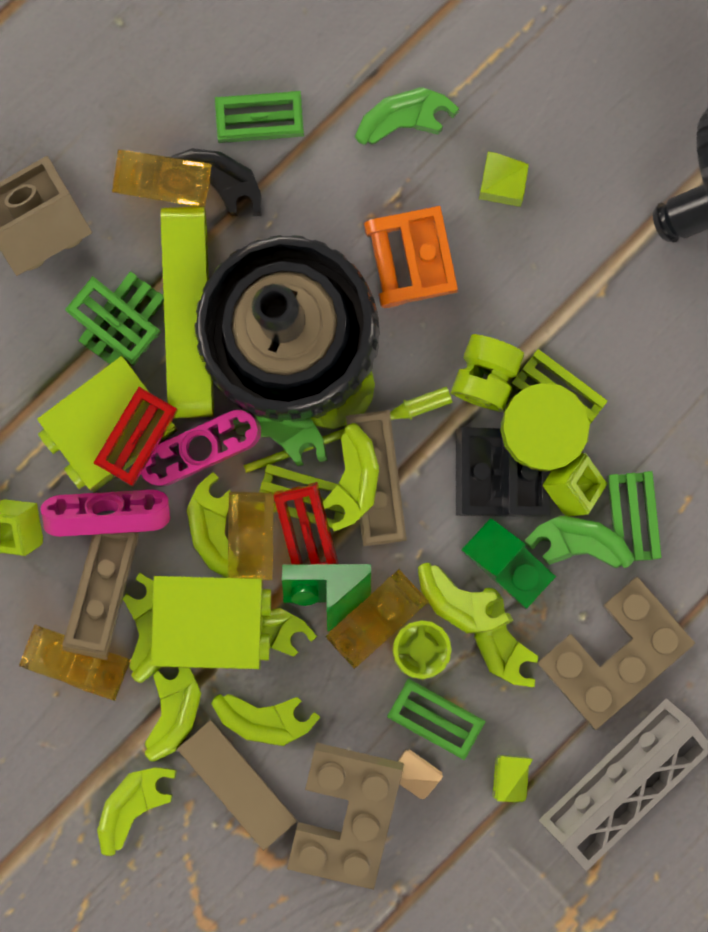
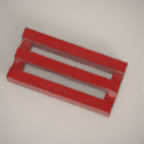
[93,387,178,486]
[273,482,339,565]

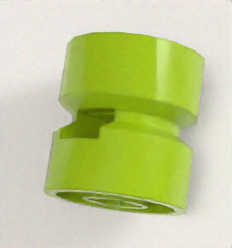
[451,334,524,412]
[392,620,452,679]

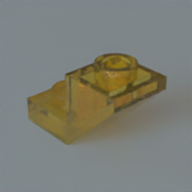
[112,149,212,207]
[325,569,429,669]
[19,624,131,701]

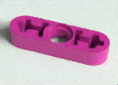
[141,410,261,486]
[41,490,171,536]

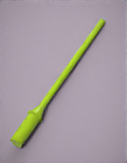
[244,386,453,473]

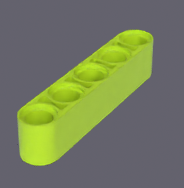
[161,206,214,419]

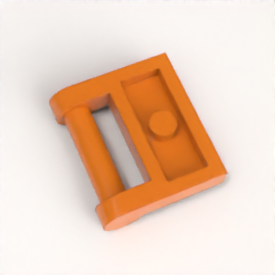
[364,206,458,308]

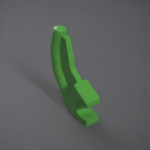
[355,87,459,145]
[232,409,328,466]
[524,516,634,568]

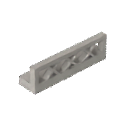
[539,698,708,871]

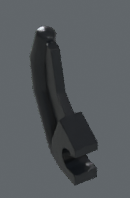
[170,148,261,216]

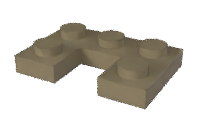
[537,576,696,730]
[287,742,404,890]

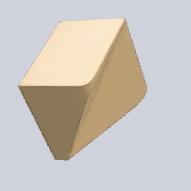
[397,749,443,799]

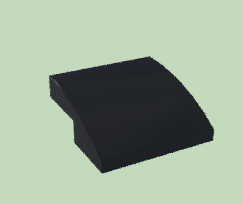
[456,427,550,516]

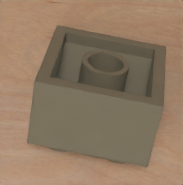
[0,155,92,276]

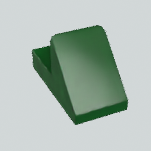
[461,518,556,610]
[282,564,371,631]

